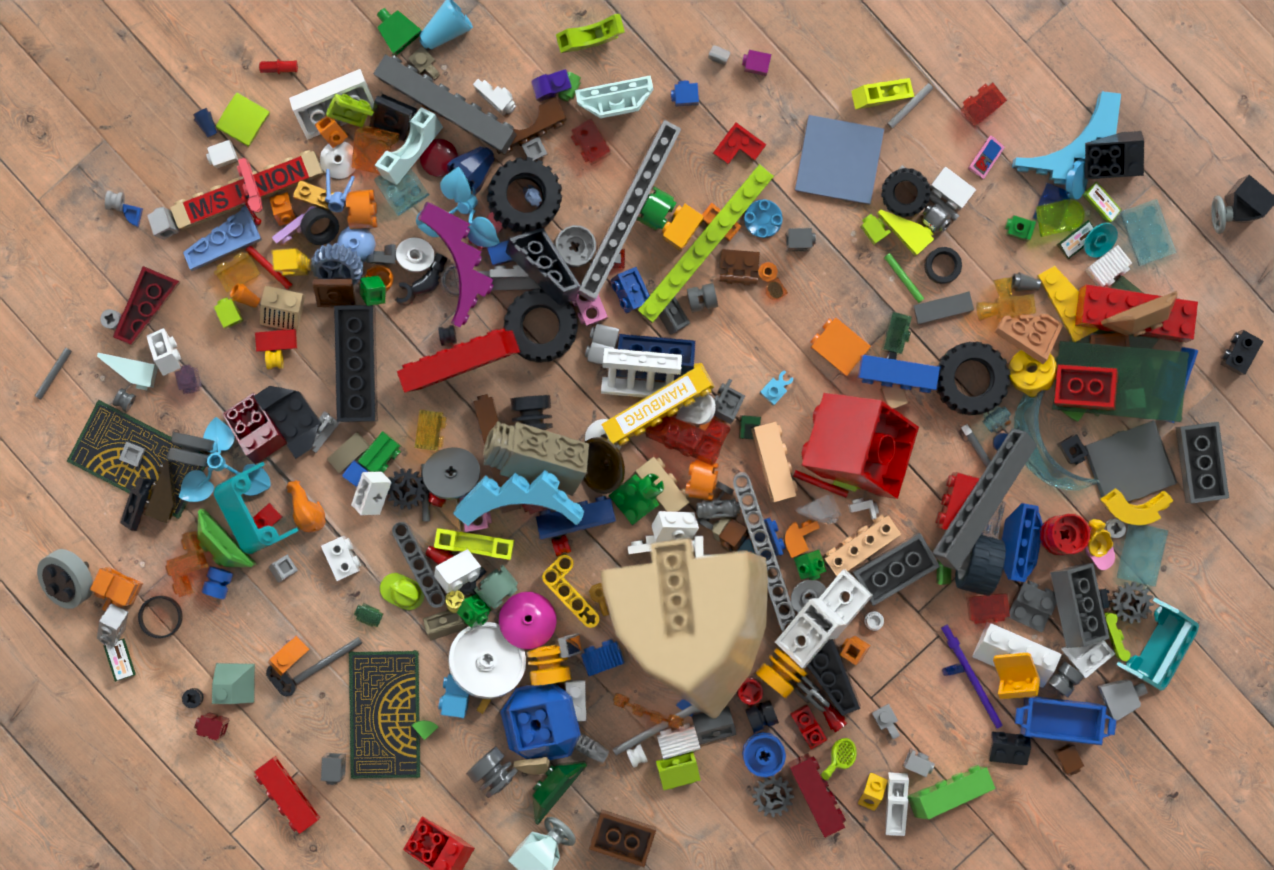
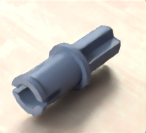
[523,185,541,207]

